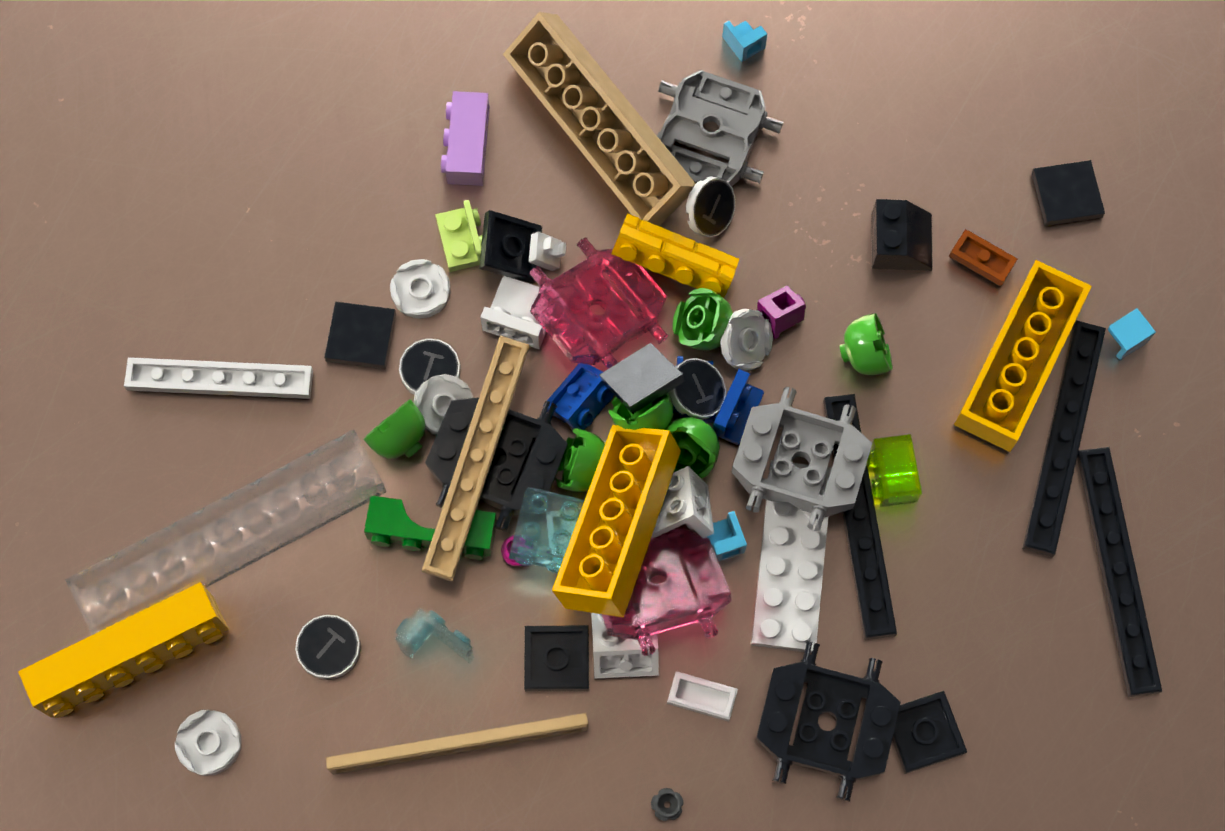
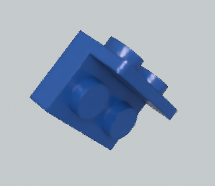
[543,360,614,430]
[713,369,764,445]

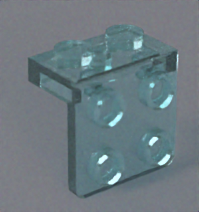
[509,487,585,573]
[395,608,474,663]

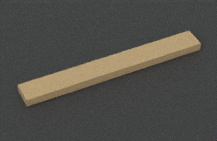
[422,336,530,582]
[326,713,588,774]

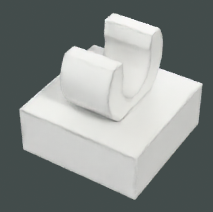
[529,231,566,271]

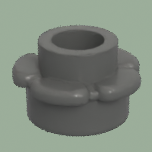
[651,788,684,821]

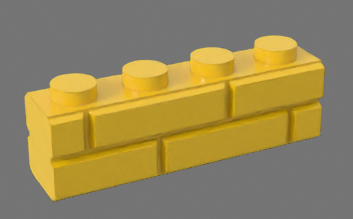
[611,213,739,298]

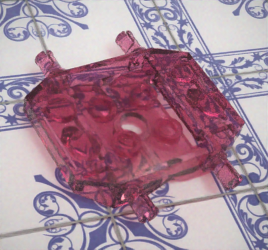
[529,237,669,369]
[600,528,731,656]

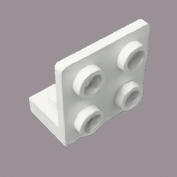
[480,276,559,349]
[650,466,714,540]
[591,603,659,679]

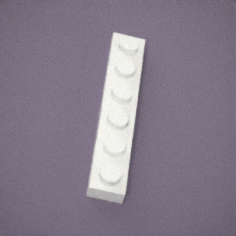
[124,357,313,399]

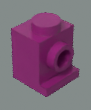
[757,285,806,340]

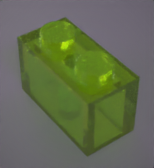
[867,434,922,507]

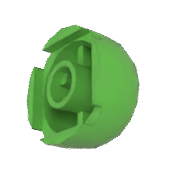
[673,288,733,351]
[840,313,893,376]
[609,393,673,430]
[363,399,426,459]
[665,417,720,478]
[556,428,605,492]

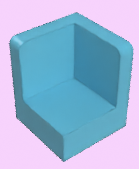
[722,21,767,62]
[1108,308,1156,360]
[706,511,747,563]

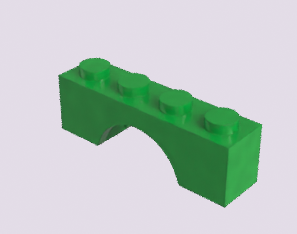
[364,495,497,560]

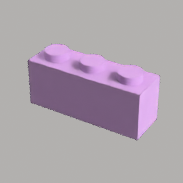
[441,91,490,186]

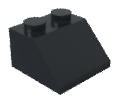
[872,199,932,271]

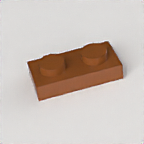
[949,229,1018,286]

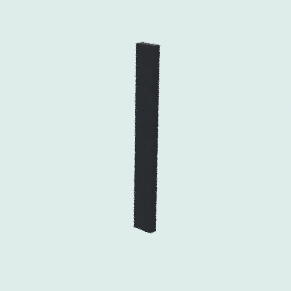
[1022,320,1106,557]
[823,394,897,640]
[1077,447,1162,697]

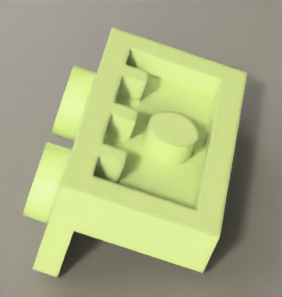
[435,200,482,272]

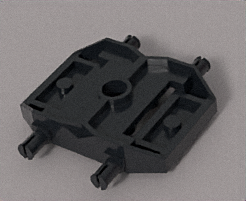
[425,396,568,532]
[756,641,901,802]

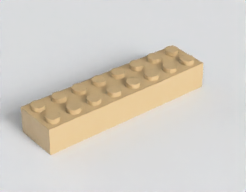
[503,12,696,226]

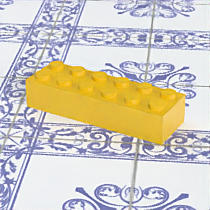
[954,260,1092,452]
[552,425,681,618]
[18,582,229,718]

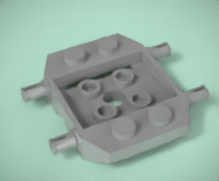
[657,70,783,186]
[731,387,872,531]

